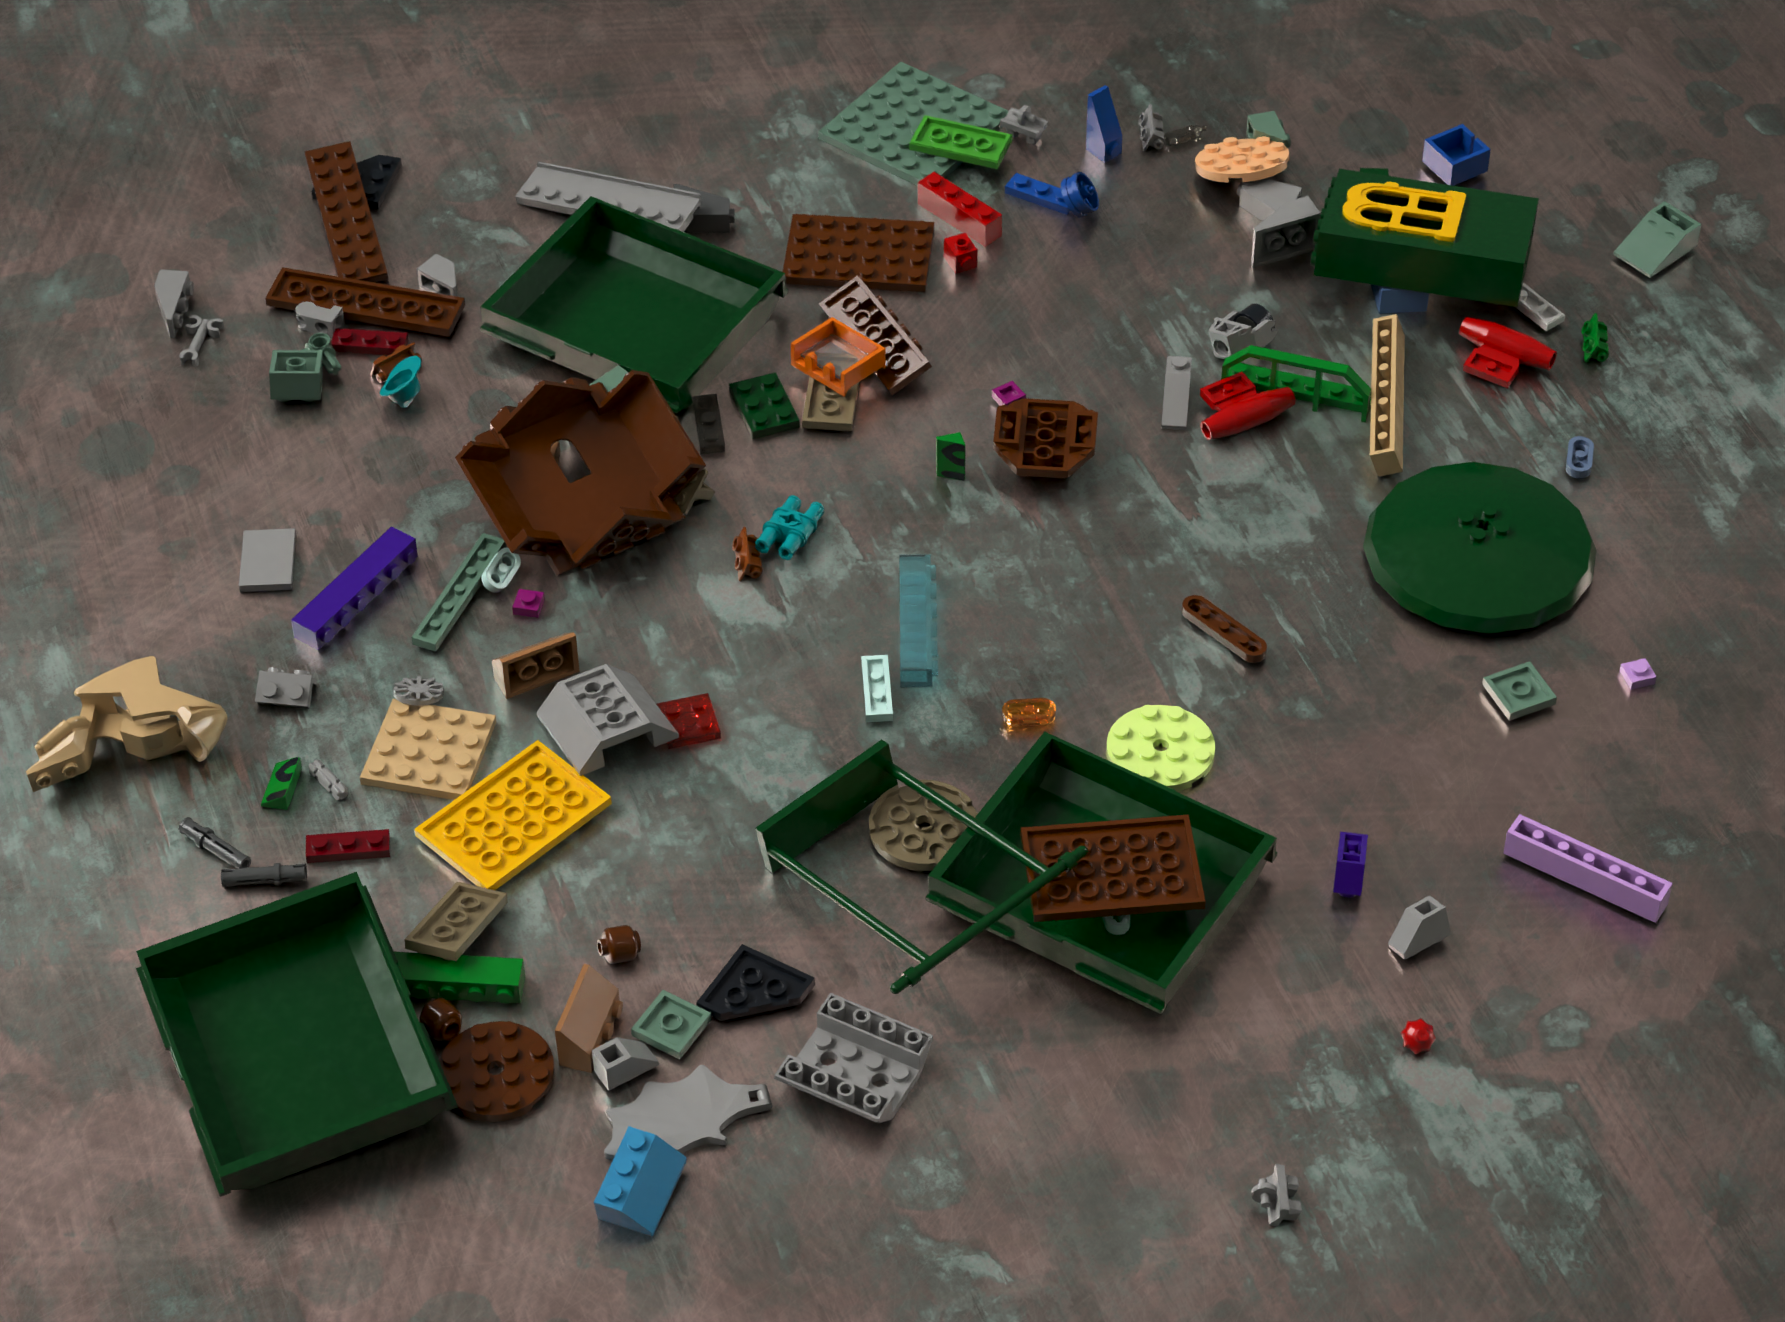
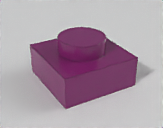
[992,381,1026,406]
[512,589,545,618]

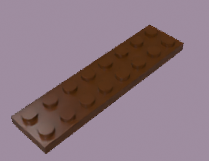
[304,141,389,283]
[265,267,465,337]

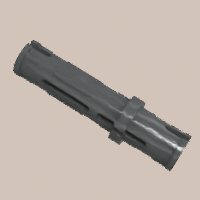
[178,817,251,869]
[221,863,307,887]

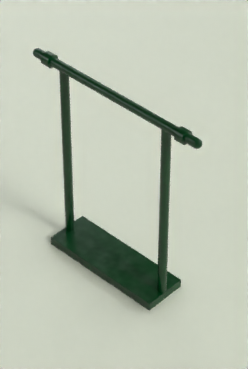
[755,739,1088,994]

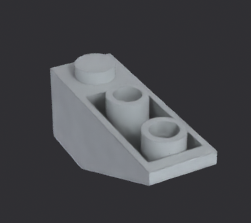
[154,269,194,338]

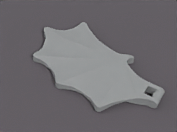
[604,1065,772,1160]

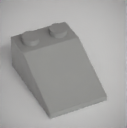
[1251,196,1321,268]

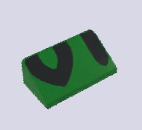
[936,432,966,480]
[261,757,302,810]

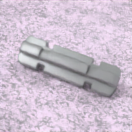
[308,760,349,801]

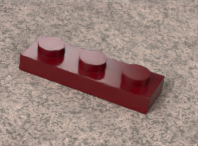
[331,328,408,355]
[306,829,390,863]

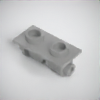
[1138,104,1165,151]

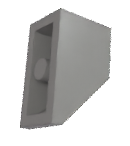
[417,254,458,297]

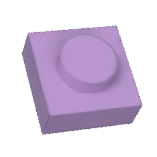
[1620,658,1656,690]

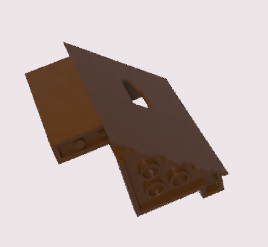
[455,370,706,576]

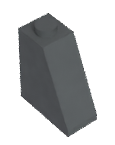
[673,184,735,233]

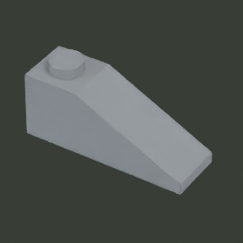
[1161,356,1192,430]

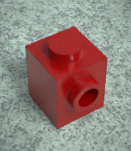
[944,232,978,274]

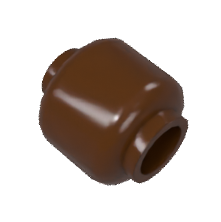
[597,925,641,964]
[419,998,462,1041]

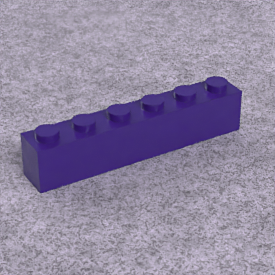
[291,526,418,651]

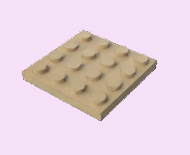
[360,699,496,800]

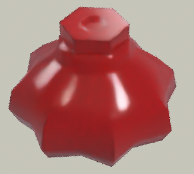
[1400,1018,1436,1055]

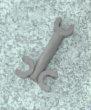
[179,315,224,367]

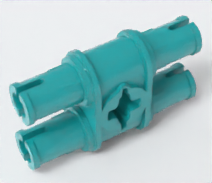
[755,495,825,560]

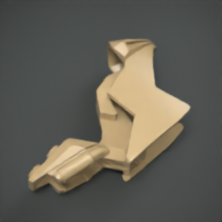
[26,656,227,792]

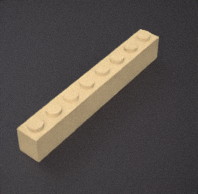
[1370,314,1405,477]

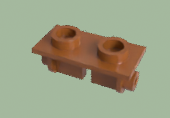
[370,342,422,383]
[732,527,763,581]

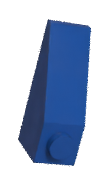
[1086,85,1123,163]

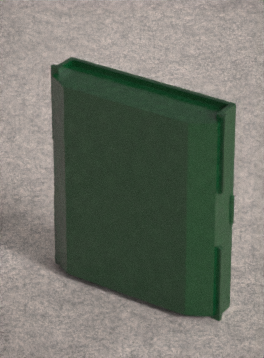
[480,196,789,413]
[925,731,1278,1014]
[136,872,458,1197]

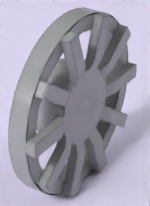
[393,676,444,706]

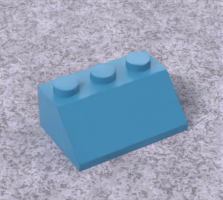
[593,1126,687,1236]

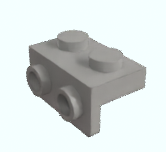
[255,667,317,709]

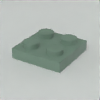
[1482,661,1557,721]
[631,990,712,1059]

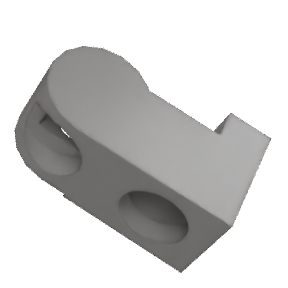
[295,302,345,338]

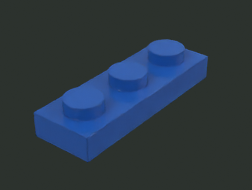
[1005,173,1070,215]

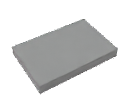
[239,528,296,592]

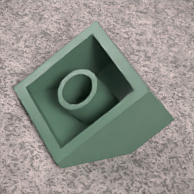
[269,350,323,402]

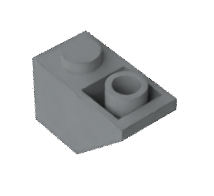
[1388,896,1451,960]
[592,1037,659,1091]

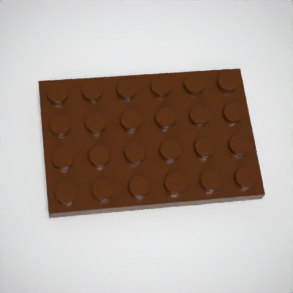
[783,214,934,292]
[1021,815,1205,922]

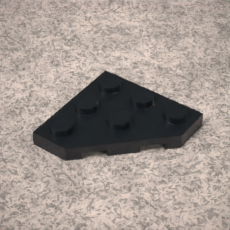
[311,155,402,209]
[696,944,815,1021]

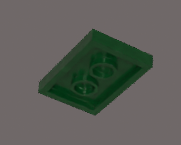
[729,372,800,439]

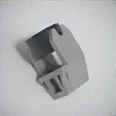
[1209,303,1278,359]

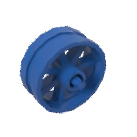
[1061,172,1099,218]

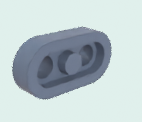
[1566,436,1594,479]

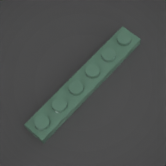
[411,533,507,652]

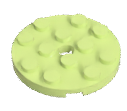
[1106,705,1215,792]

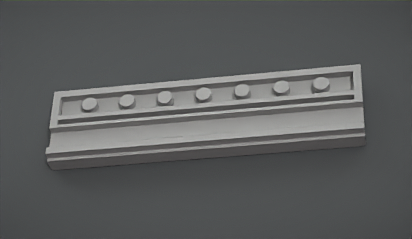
[515,162,702,232]

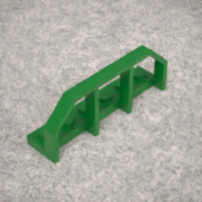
[1221,345,1371,422]

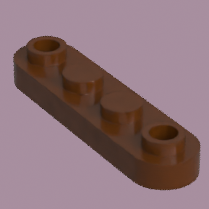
[1182,595,1267,663]

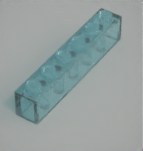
[899,554,938,688]

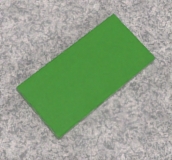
[909,115,1013,169]

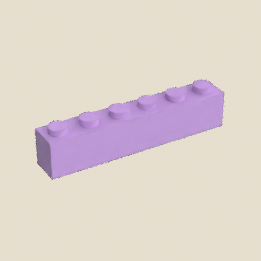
[1503,814,1673,923]

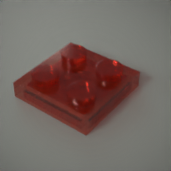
[656,693,721,749]

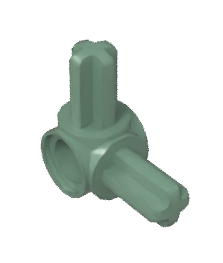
[302,333,342,375]

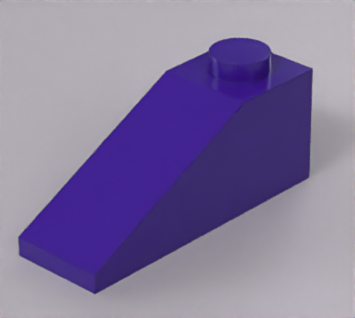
[1333,831,1368,897]

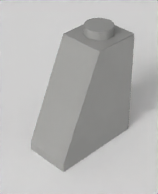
[1237,178,1302,221]

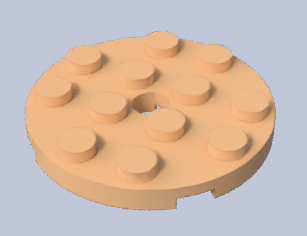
[1195,136,1290,183]

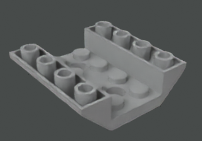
[537,664,679,776]
[774,993,933,1123]

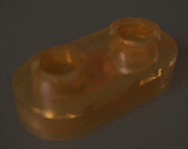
[1002,698,1056,727]

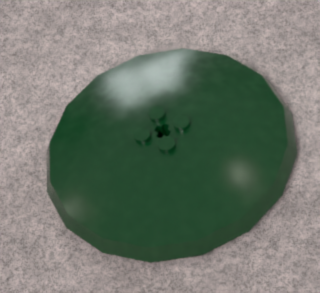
[1363,462,1597,633]

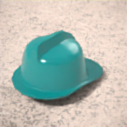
[380,356,422,408]

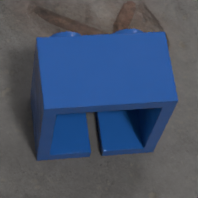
[1422,124,1491,186]

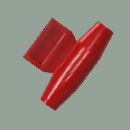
[1459,317,1557,389]
[1200,372,1296,440]

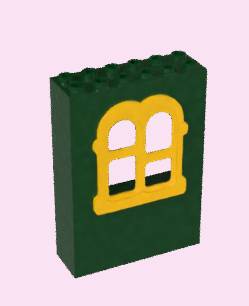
[1310,169,1539,307]

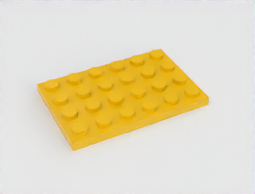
[414,740,612,890]

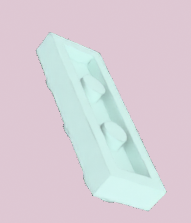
[861,655,893,722]

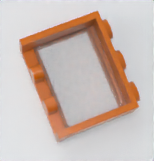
[791,317,886,397]

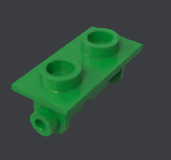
[1581,313,1609,363]

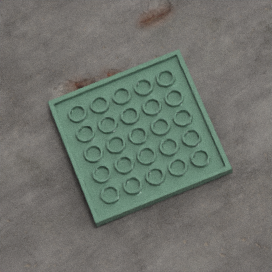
[818,61,1009,185]

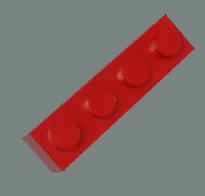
[917,172,1002,247]

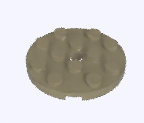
[869,780,978,872]

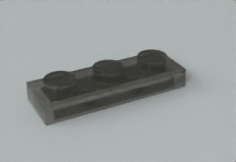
[692,394,725,455]

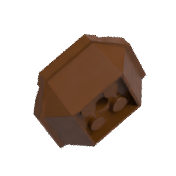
[993,398,1098,478]

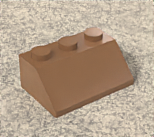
[492,632,580,699]
[555,964,623,1073]

